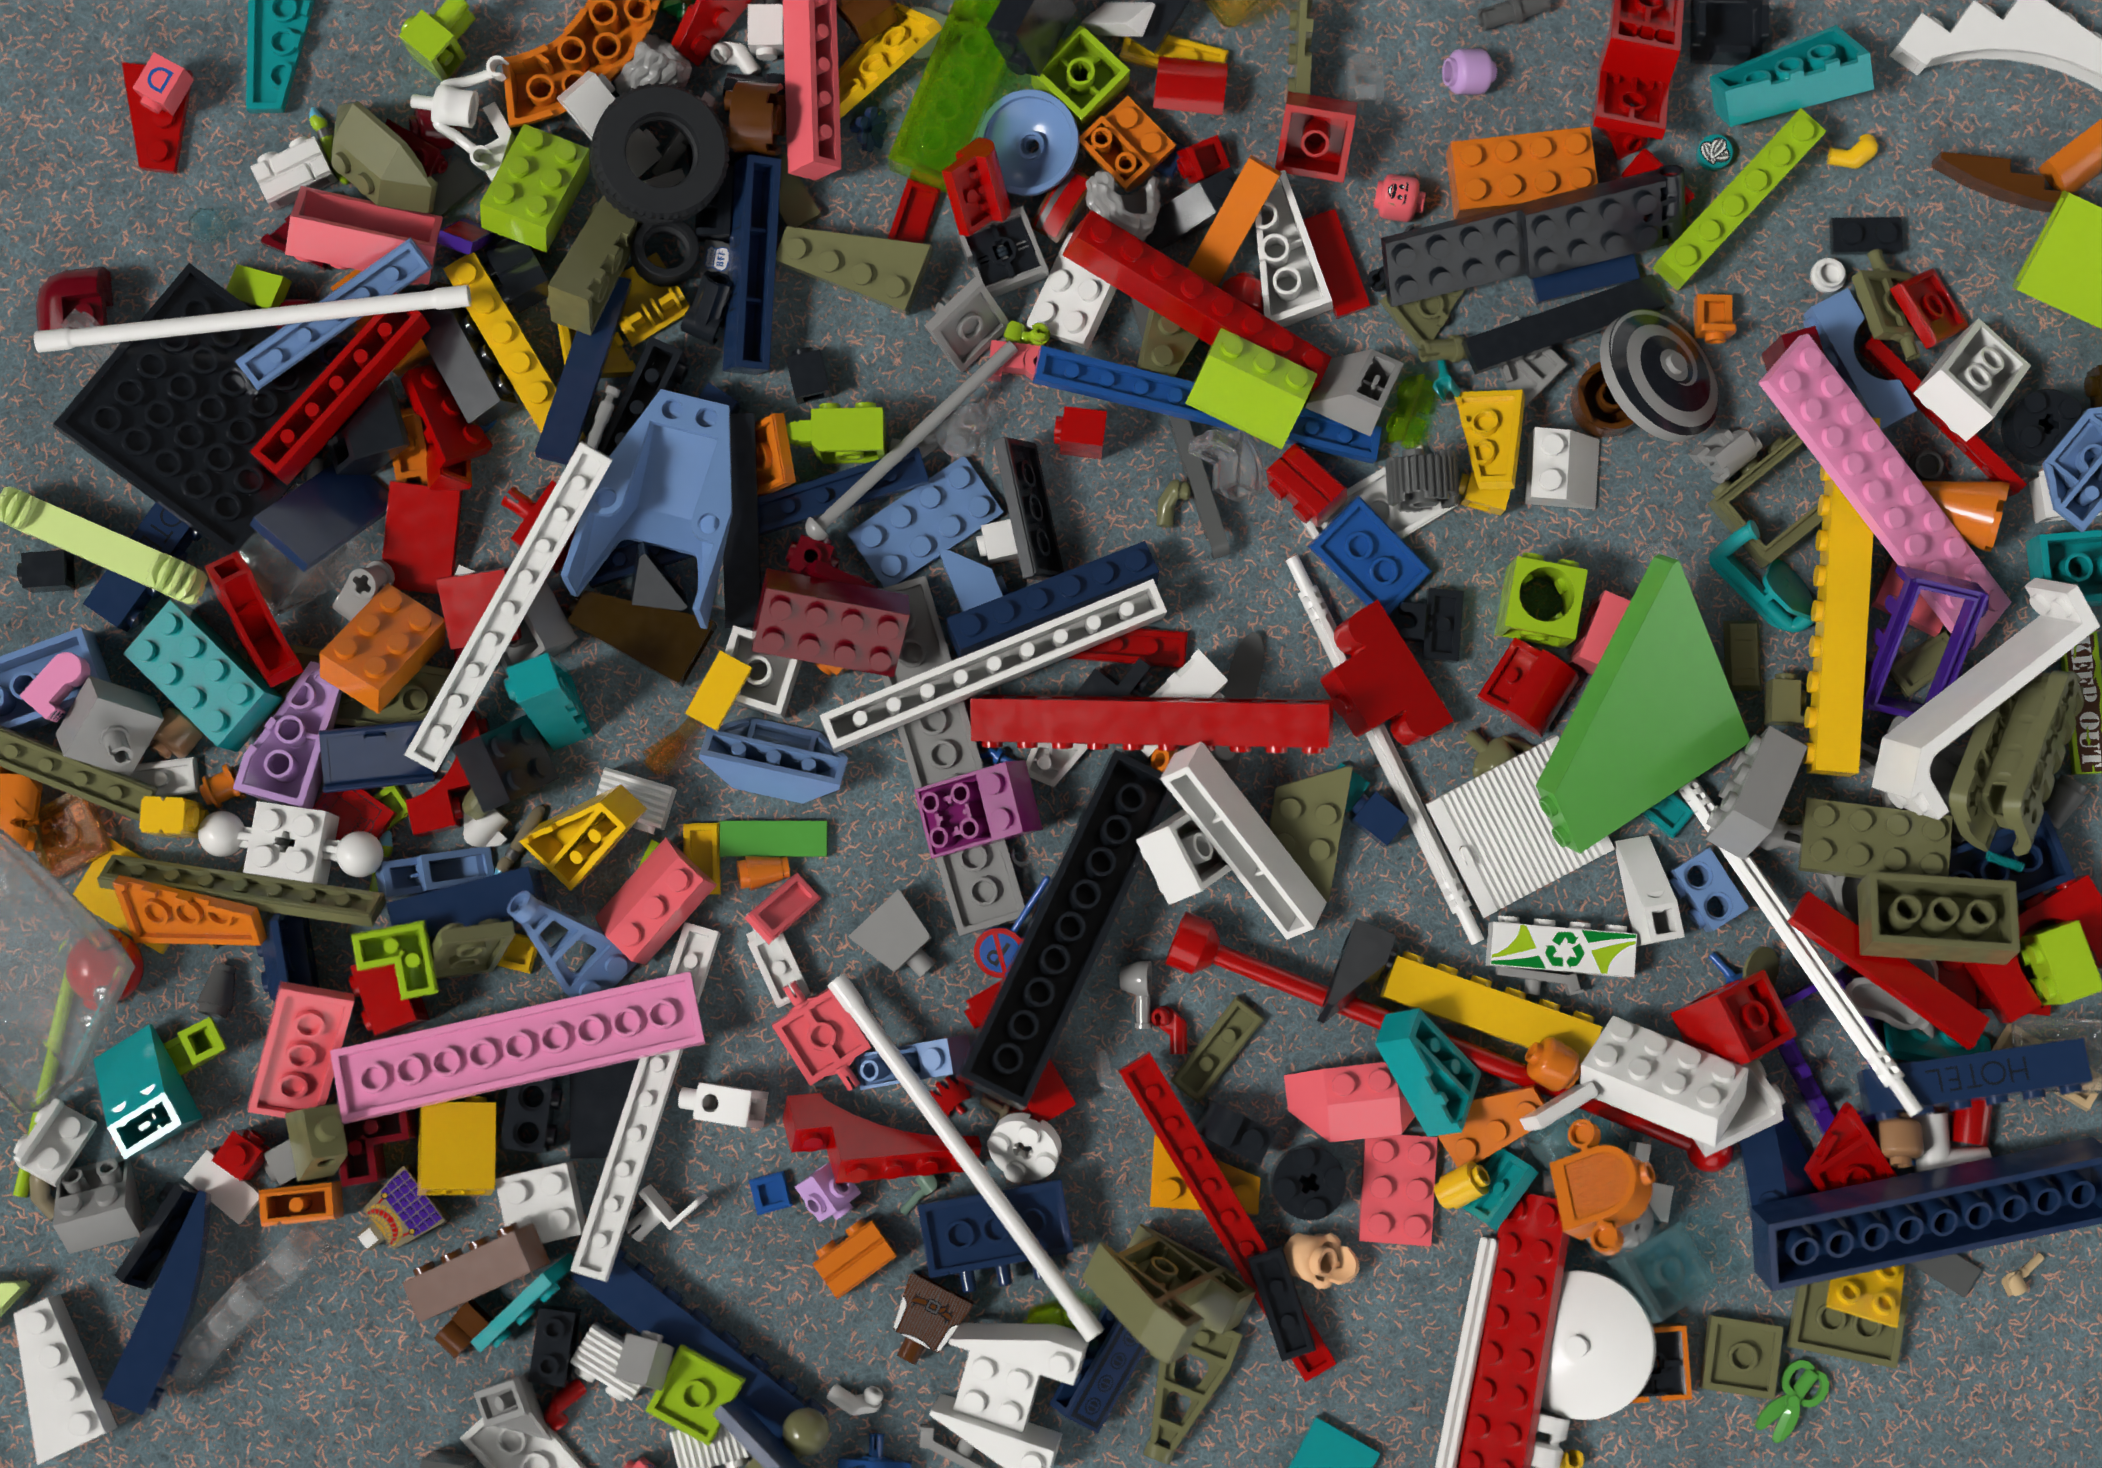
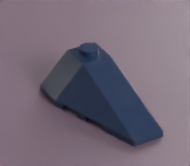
[1738,1076,1818,1220]

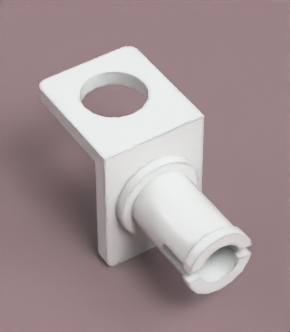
[625,1184,708,1242]

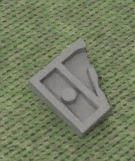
[1499,316,1567,408]

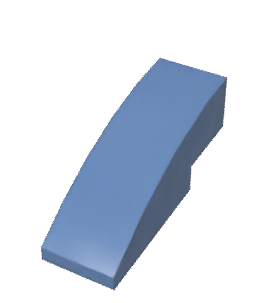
[375,847,494,900]

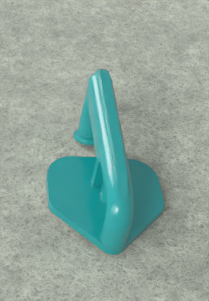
[1709,520,1815,633]

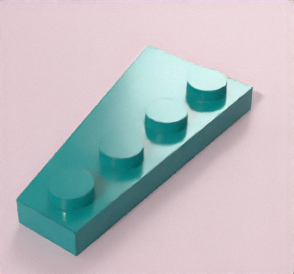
[246,0,315,113]

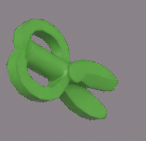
[1755,1359,1830,1444]

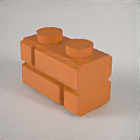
[258,1181,344,1227]
[812,1218,898,1299]

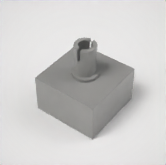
[55,676,164,777]

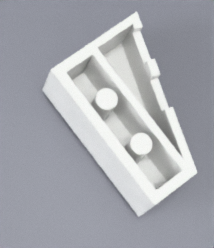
[1137,649,1228,760]

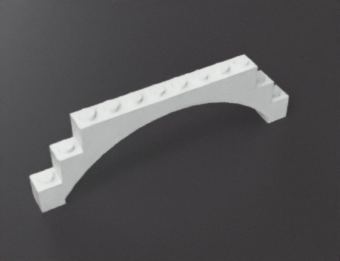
[1889,0,2102,91]

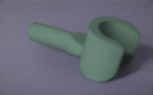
[900,1174,940,1216]

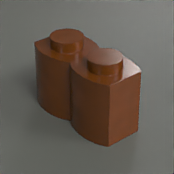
[836,0,898,44]

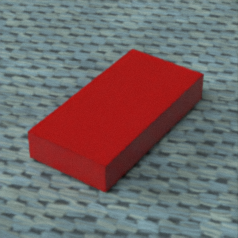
[887,178,941,244]

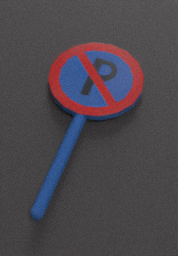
[974,875,1051,978]

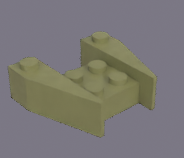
[1082,1224,1256,1364]

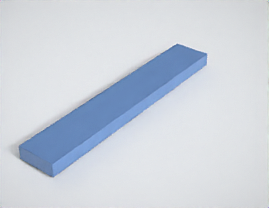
[235,237,433,390]

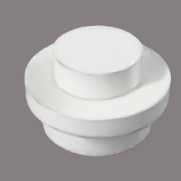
[1810,258,1846,293]

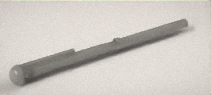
[805,341,1018,541]

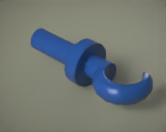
[976,741,1016,764]

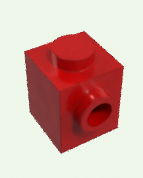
[211,1128,271,1181]

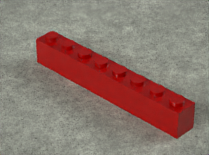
[1062,210,1332,394]

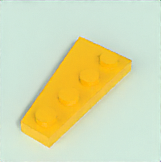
[839,2,943,119]

